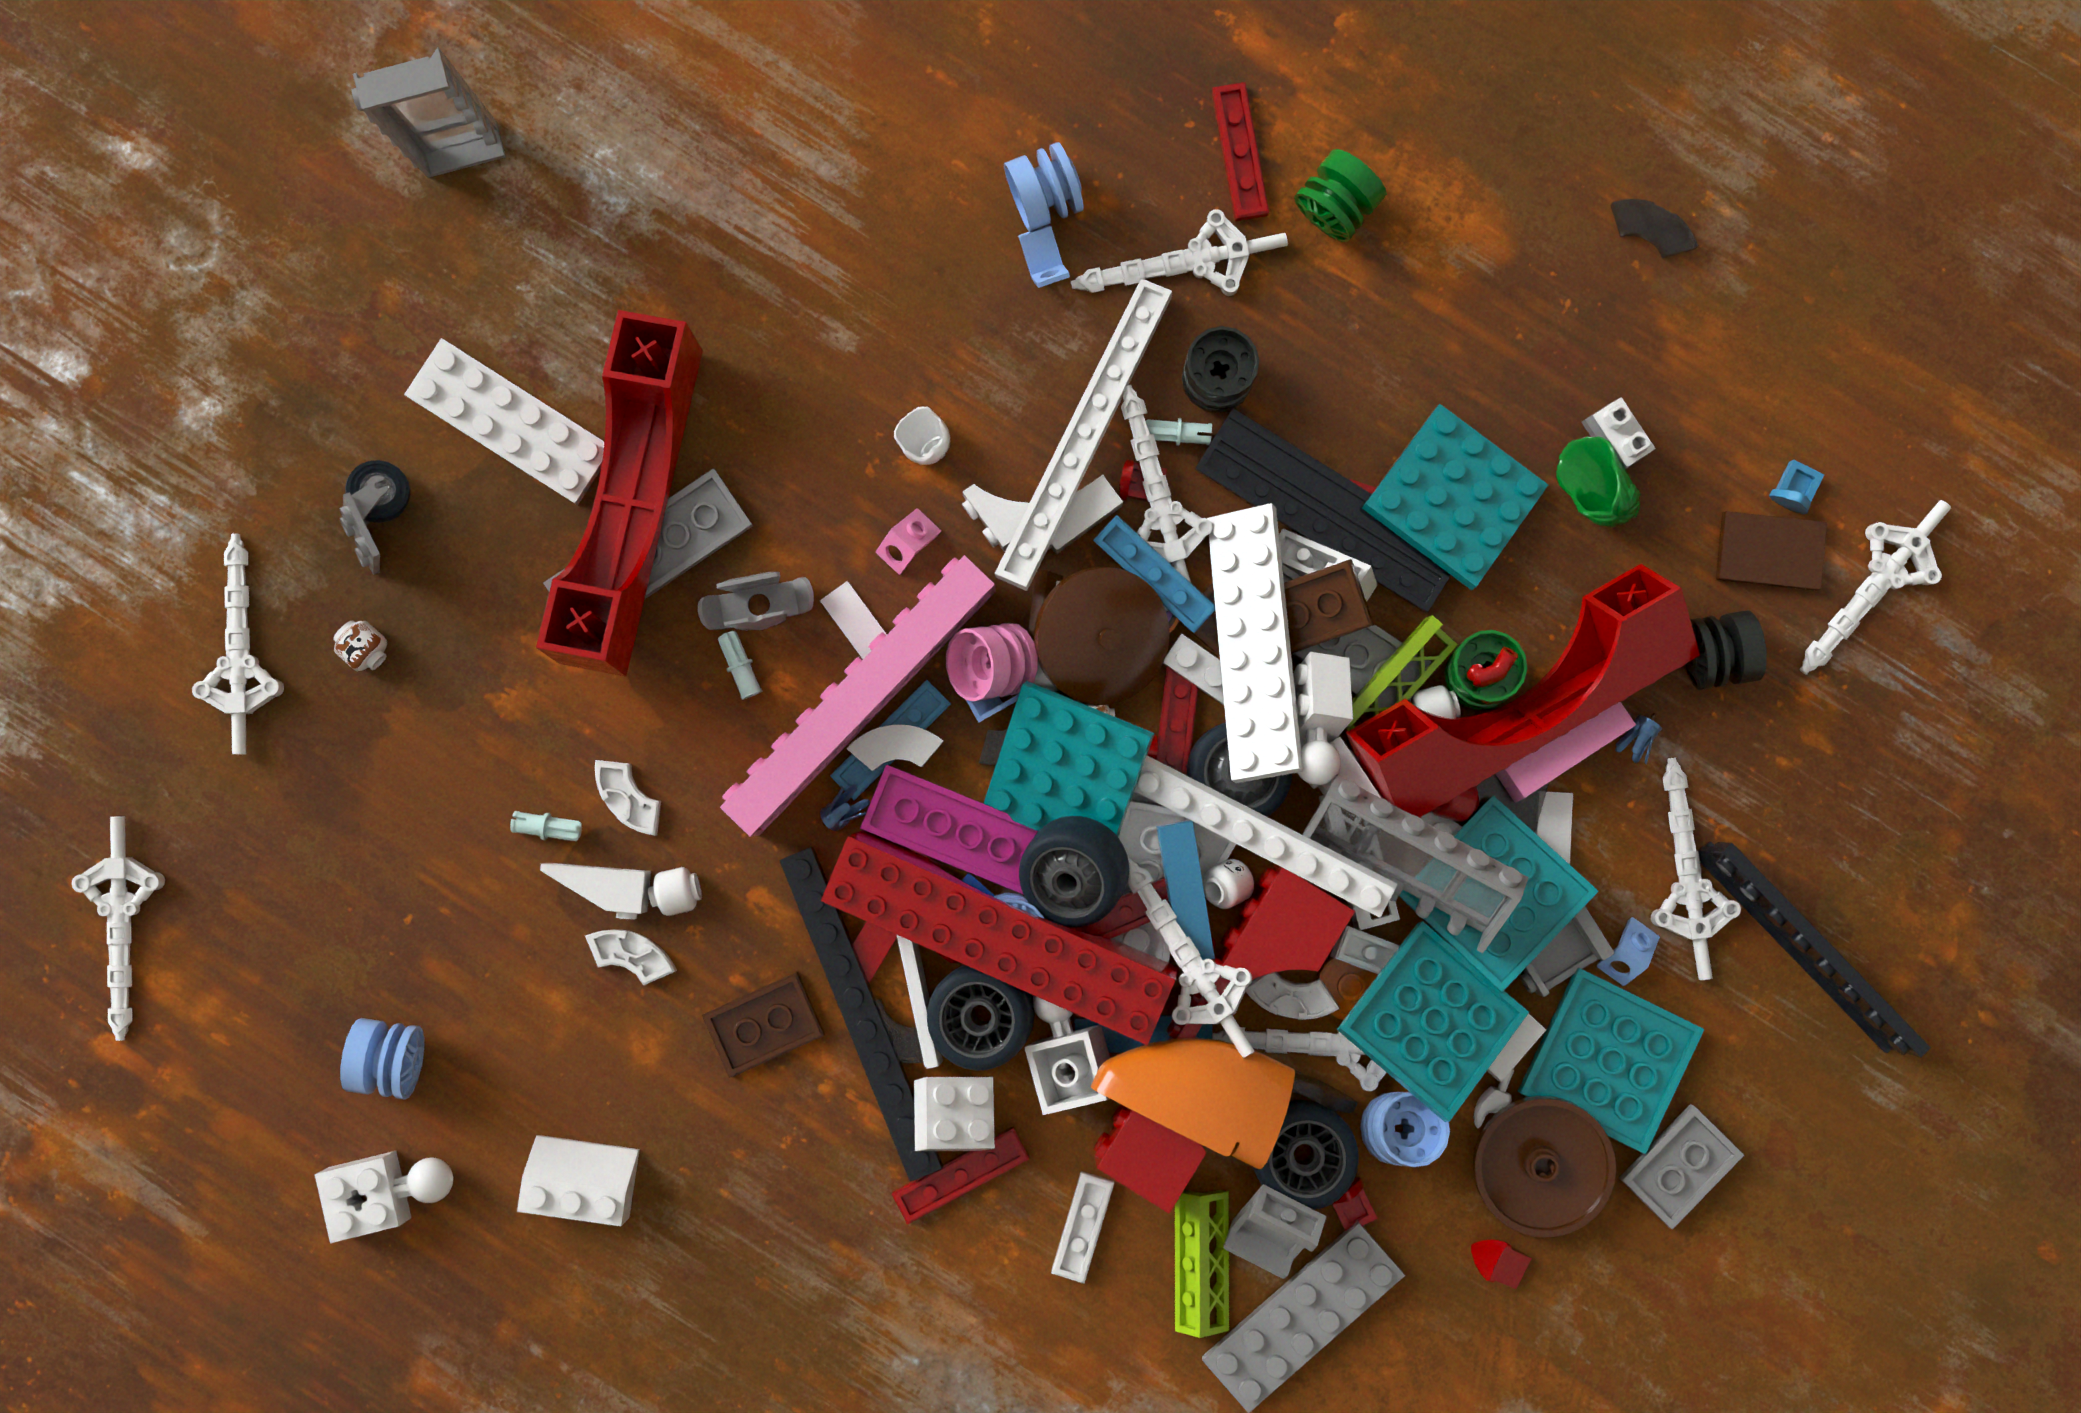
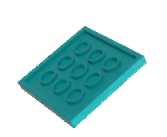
[1362,404,1548,590]
[983,681,1155,837]
[1399,795,1599,993]
[1337,921,1529,1122]
[1518,968,1704,1154]

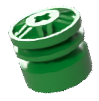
[1294,149,1387,242]
[1444,630,1528,711]

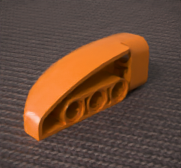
[1090,1038,1295,1169]

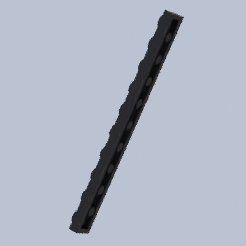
[779,847,943,1182]

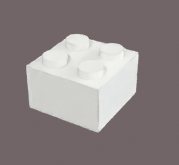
[914,1077,995,1151]

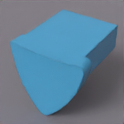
[1769,460,1824,514]

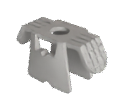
[698,572,814,631]

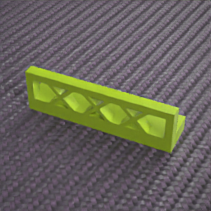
[1345,615,1458,731]
[1175,1190,1229,1338]

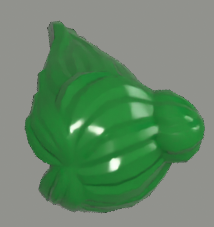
[1556,436,1641,528]

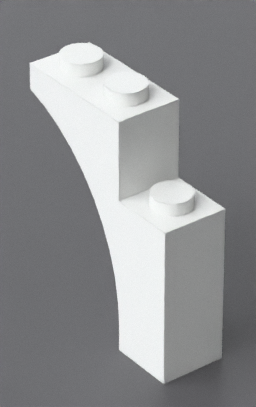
[962,475,1123,555]

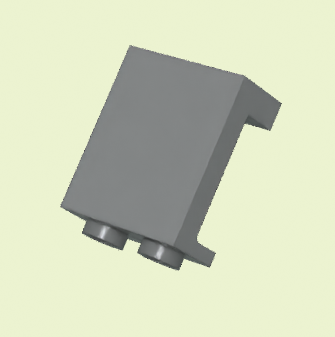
[1519,906,1615,997]
[1224,1184,1326,1279]

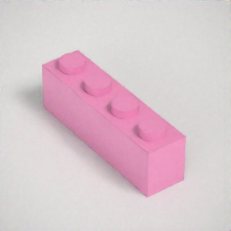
[1496,702,1636,803]

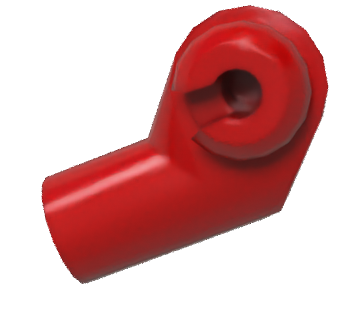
[1467,647,1518,688]

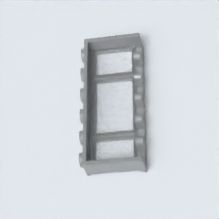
[352,47,506,178]
[1302,775,1529,953]

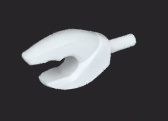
[1474,1069,1514,1128]

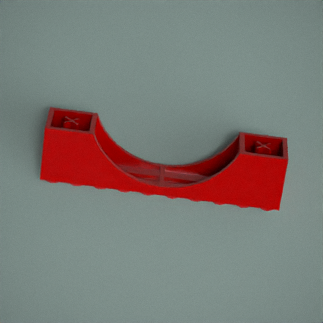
[536,310,703,677]
[1346,564,1700,818]
[821,830,1179,1046]
[1093,864,1355,1214]

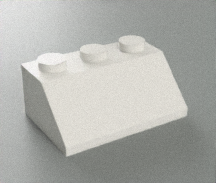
[517,1135,640,1226]

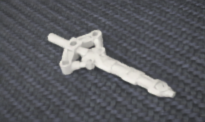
[1071,209,1288,296]
[1121,385,1213,582]
[1799,500,1951,675]
[192,534,284,755]
[1650,757,1741,980]
[72,816,165,1041]
[1127,858,1255,1059]
[1213,1027,1387,1091]

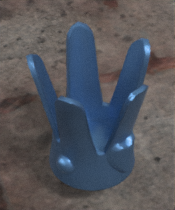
[1615,713,1662,765]
[820,784,870,831]

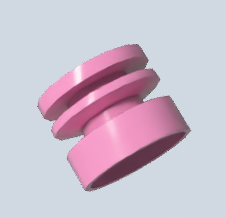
[946,623,1038,701]

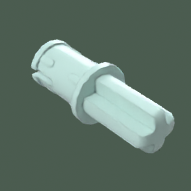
[1146,418,1212,446]
[718,631,762,700]
[510,811,582,841]

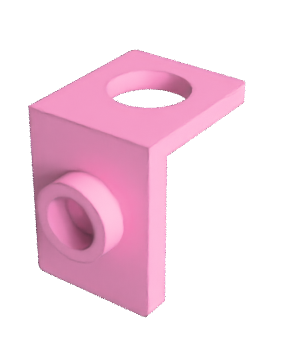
[876,508,941,575]

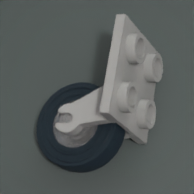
[339,460,410,575]

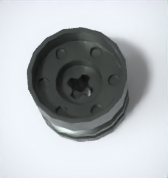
[1182,326,1259,413]
[1685,610,1767,690]

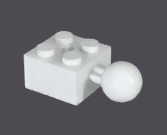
[1293,652,1353,786]
[1024,995,1110,1115]
[315,1151,453,1243]

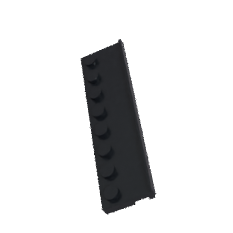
[1195,408,1450,613]
[1698,841,1931,1058]

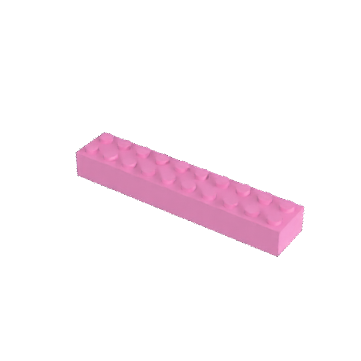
[720,555,996,837]

